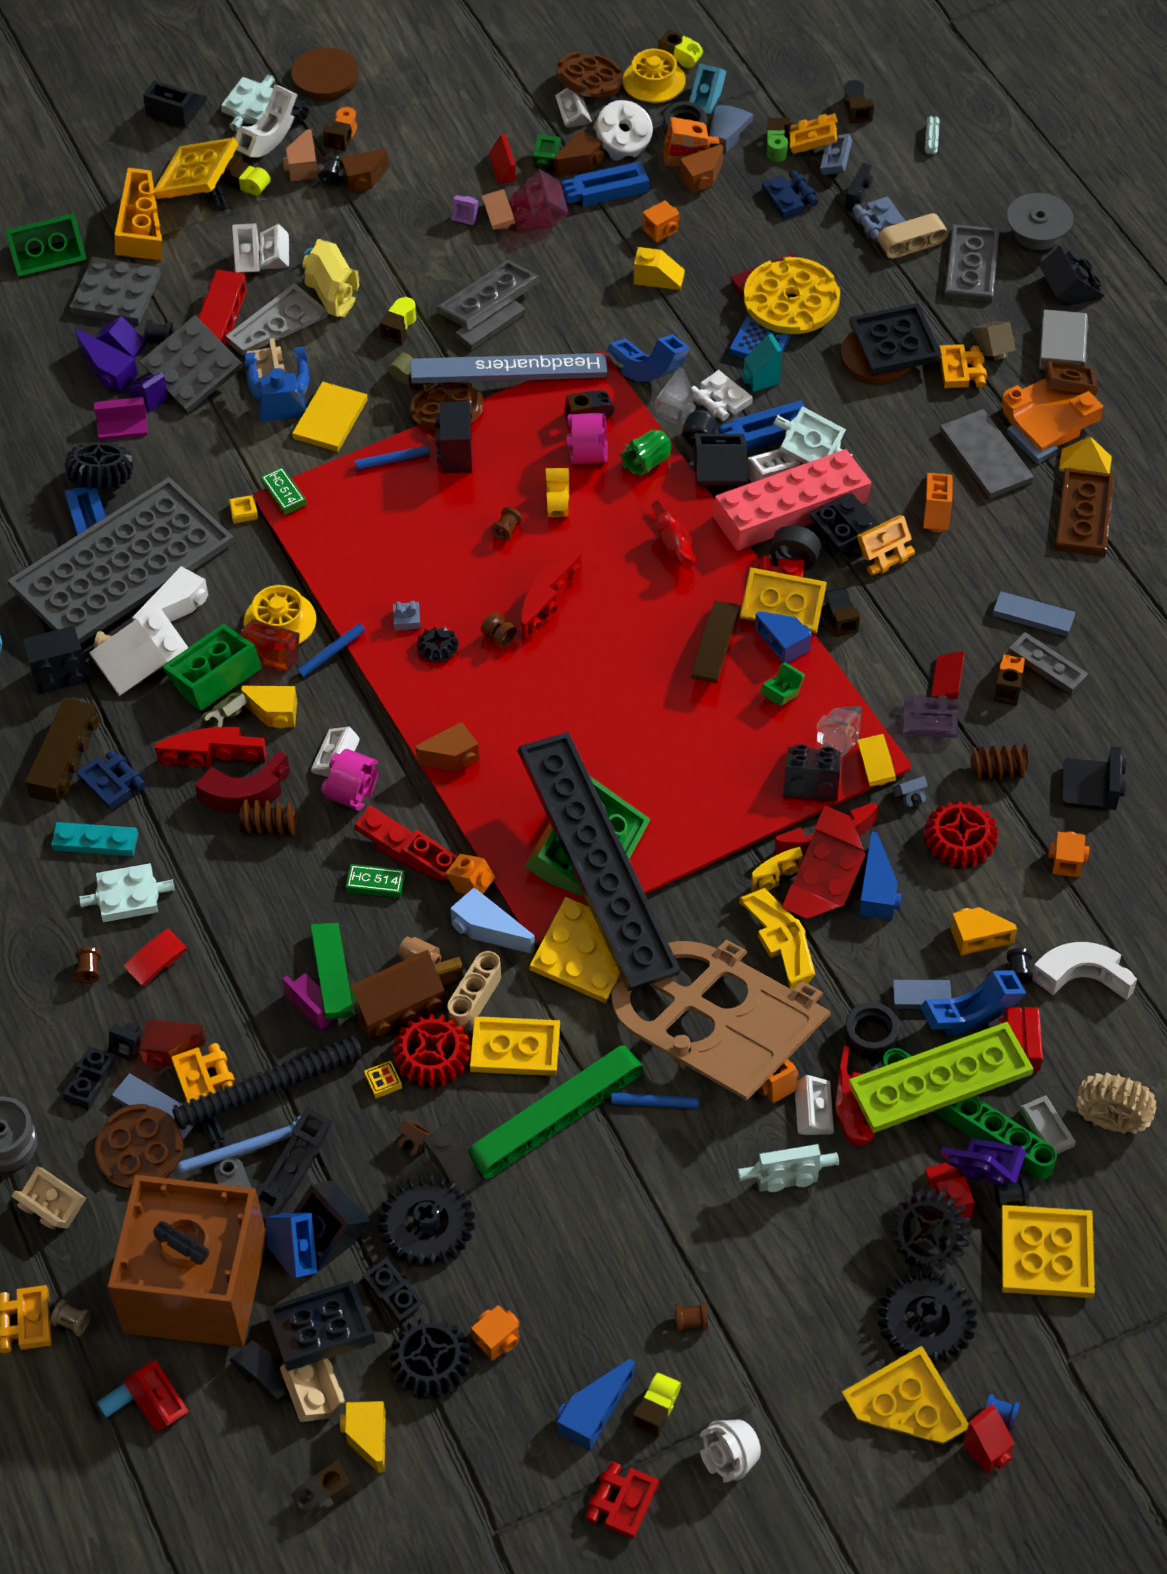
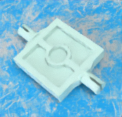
[221,75,275,131]
[773,406,853,464]
[79,863,175,922]
[738,1144,839,1192]

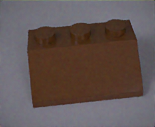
[350,950,446,1040]

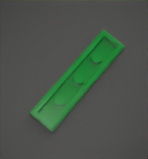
[310,923,353,1019]

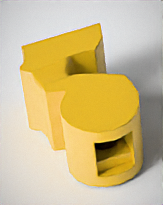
[546,468,569,517]

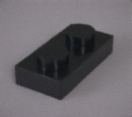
[845,163,873,212]

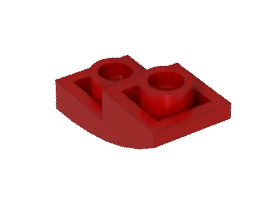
[123,929,188,987]

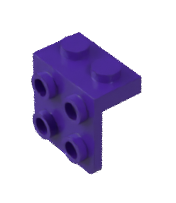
[940,1138,1026,1185]

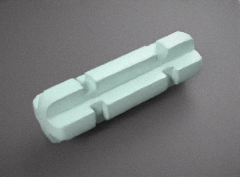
[925,116,939,154]

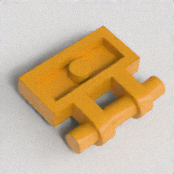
[790,114,837,154]
[939,344,987,388]
[857,515,915,576]
[171,1043,235,1103]
[0,1285,51,1353]

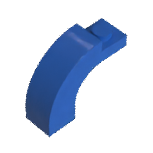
[607,334,690,382]
[920,970,1026,1036]

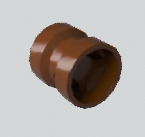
[480,612,517,648]

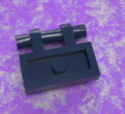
[762,170,818,219]
[77,750,146,810]

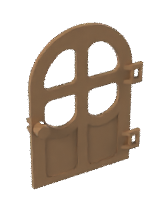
[612,940,831,1100]

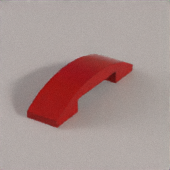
[774,802,878,857]

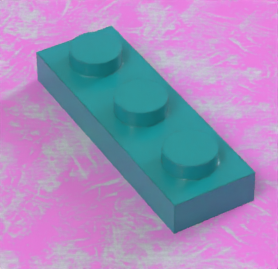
[51,822,138,856]

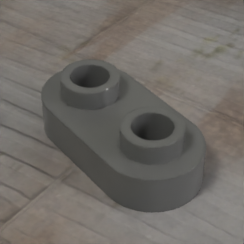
[214,1157,251,1188]

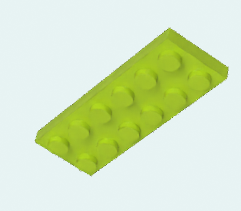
[849,1022,1033,1133]

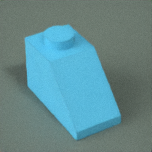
[689,63,727,114]

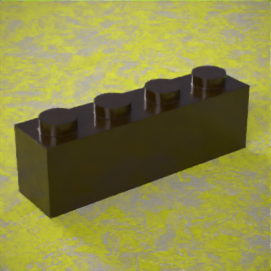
[25,698,99,804]

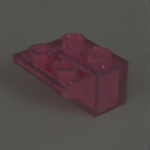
[508,169,568,233]

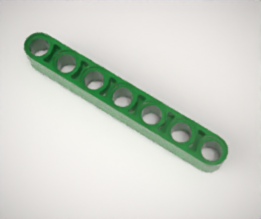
[466,1045,644,1179]
[882,1048,1057,1180]

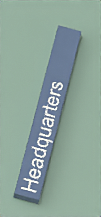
[410,353,607,383]

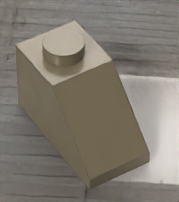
[971,322,1016,360]

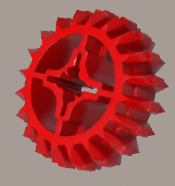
[924,799,998,870]
[393,1013,471,1089]

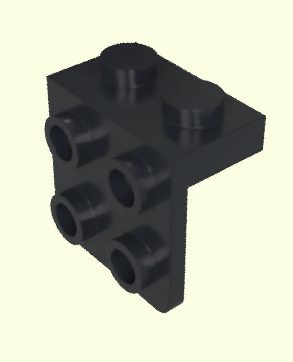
[783,744,841,801]
[1062,746,1126,810]

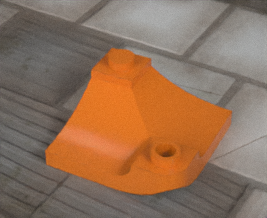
[1002,378,1104,452]

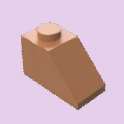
[283,129,318,181]

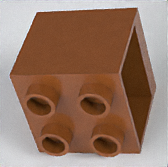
[108,1175,267,1348]

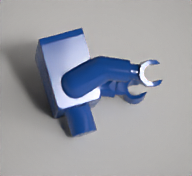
[244,347,310,422]

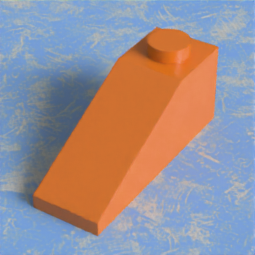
[924,473,952,532]

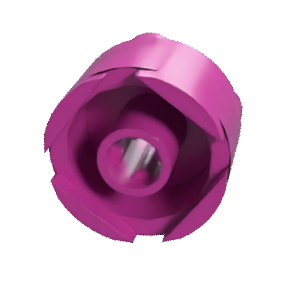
[567,413,608,465]
[321,749,379,811]

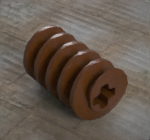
[970,744,1028,781]
[239,799,297,836]

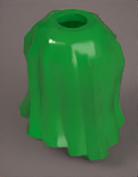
[620,430,671,476]

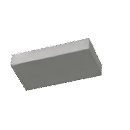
[1020,1095,1076,1154]

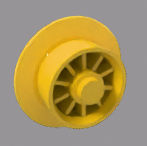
[623,49,685,103]
[244,585,316,650]

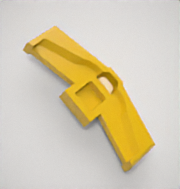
[739,888,815,990]

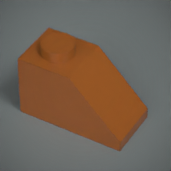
[680,145,723,193]
[415,722,479,771]

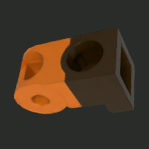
[323,107,357,151]
[994,654,1025,706]

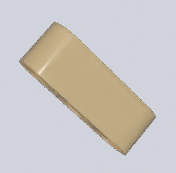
[877,213,949,258]
[448,951,501,1030]

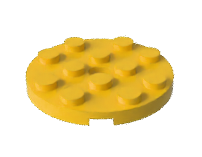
[744,257,840,334]

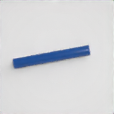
[354,445,430,470]
[297,623,365,678]
[611,1093,699,1109]

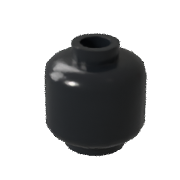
[682,409,717,447]

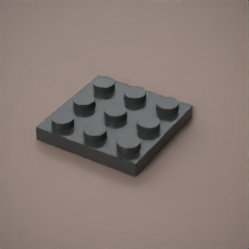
[70,257,161,325]
[140,315,243,413]

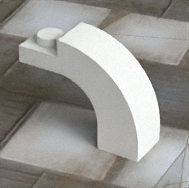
[235,85,297,157]
[1032,942,1137,1000]

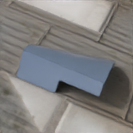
[709,105,753,153]

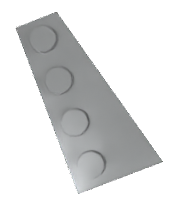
[226,283,328,356]

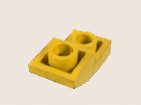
[857,734,896,786]
[751,847,803,892]

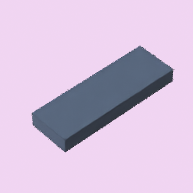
[992,591,1076,637]
[112,1073,197,1140]

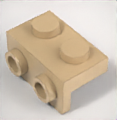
[11,1167,86,1230]

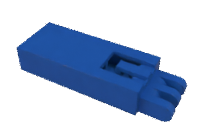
[560,161,649,206]
[718,400,805,451]
[65,487,105,535]

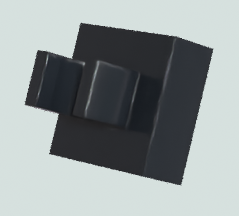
[108,1023,140,1061]

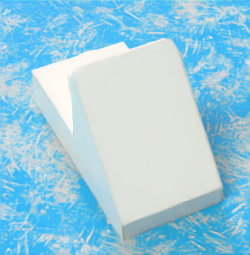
[232,223,260,273]

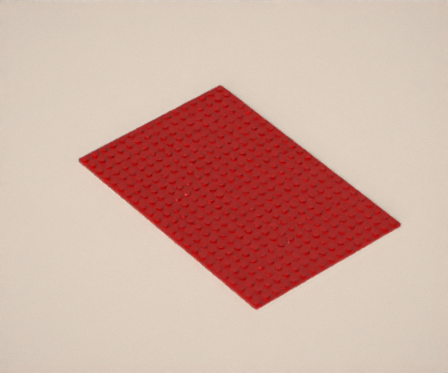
[253,351,911,945]

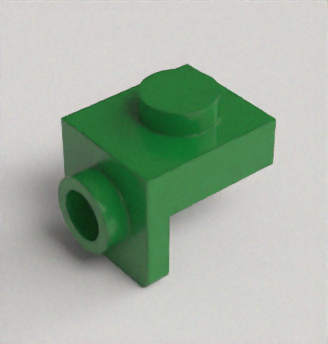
[532,134,561,168]
[760,663,805,706]

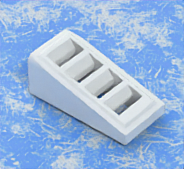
[747,449,801,483]

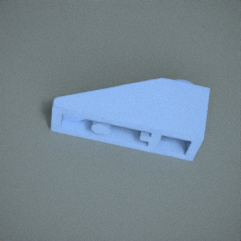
[451,888,535,954]

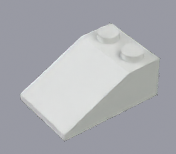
[89,605,188,696]

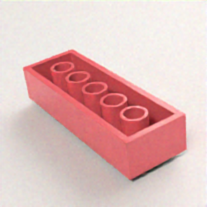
[712,449,872,551]

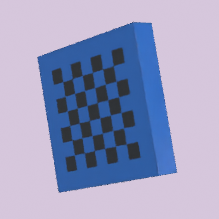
[730,316,792,359]

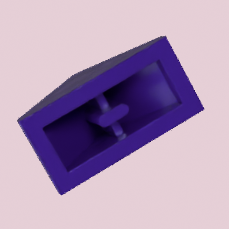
[95,316,146,358]
[126,372,169,412]

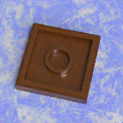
[1044,360,1098,396]

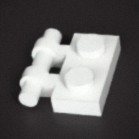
[688,370,752,421]

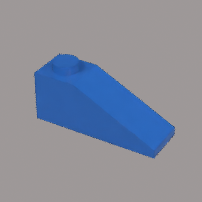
[859,832,902,920]
[555,1359,635,1450]

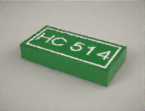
[261,467,307,515]
[346,864,405,898]

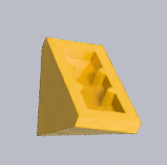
[1059,437,1112,473]

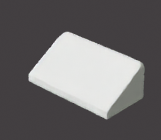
[555,88,592,128]
[260,224,289,269]
[311,727,359,777]
[795,1075,834,1135]

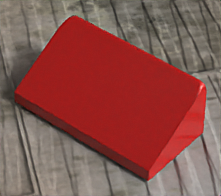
[489,134,516,184]
[931,651,965,703]
[124,1360,189,1433]

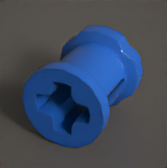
[985,1394,1020,1430]

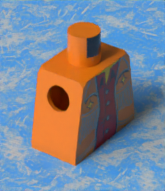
[663,117,719,166]

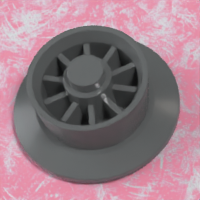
[1007,193,1073,250]

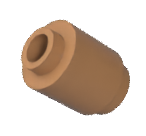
[398,937,442,964]

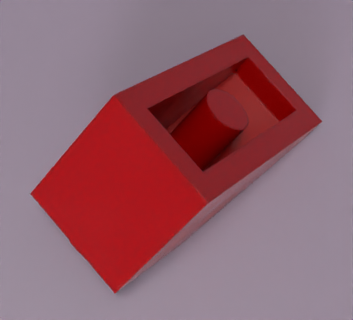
[963,1404,1015,1474]

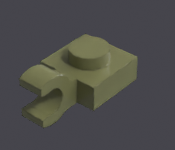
[201,693,248,728]

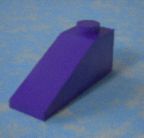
[75,329,138,393]

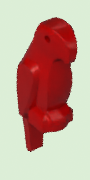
[651,499,696,569]
[835,1046,874,1146]

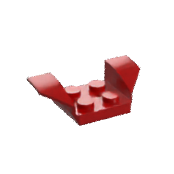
[782,805,865,919]

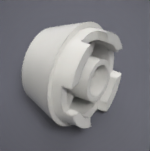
[700,1420,761,1482]

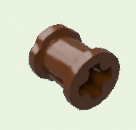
[491,507,523,541]
[74,946,101,983]
[675,1302,708,1332]

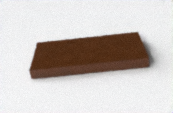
[1055,468,1115,557]

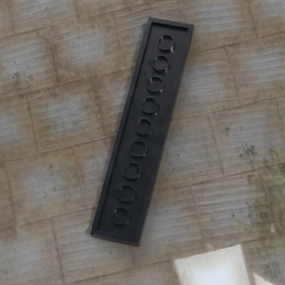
[517,732,681,992]

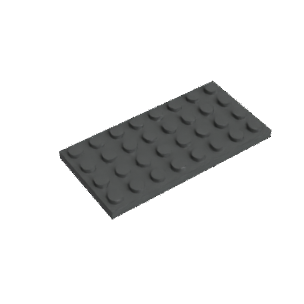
[7,477,234,644]

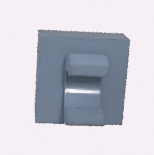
[393,600,421,631]
[892,776,928,807]

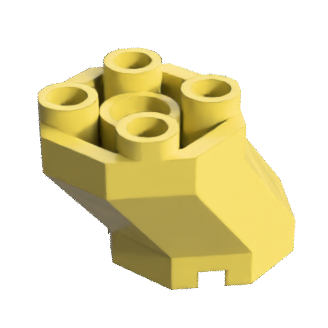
[302,239,359,317]

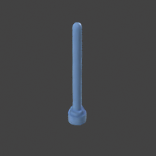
[177,1116,301,1173]

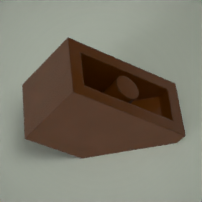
[554,130,604,176]
[341,148,389,193]

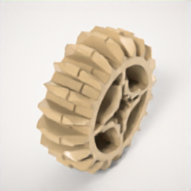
[1076,1073,1156,1134]

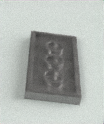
[944,224,1000,303]
[437,260,540,330]
[940,409,1034,499]

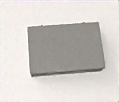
[1039,310,1089,370]

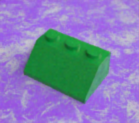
[4,213,87,277]
[162,624,262,711]

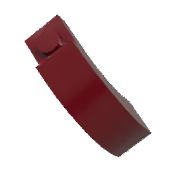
[195,751,290,813]

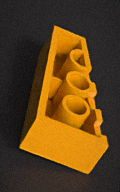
[115,168,162,261]

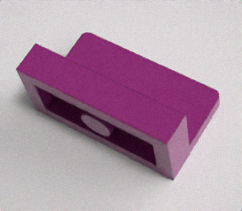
[94,397,148,441]
[282,973,337,1031]

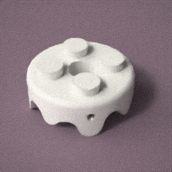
[593,100,653,160]

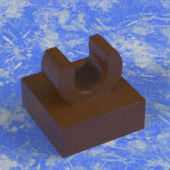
[398,1120,437,1156]

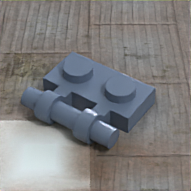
[852,196,905,242]

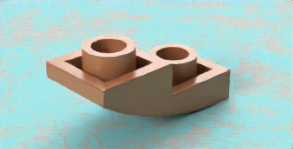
[482,189,515,230]

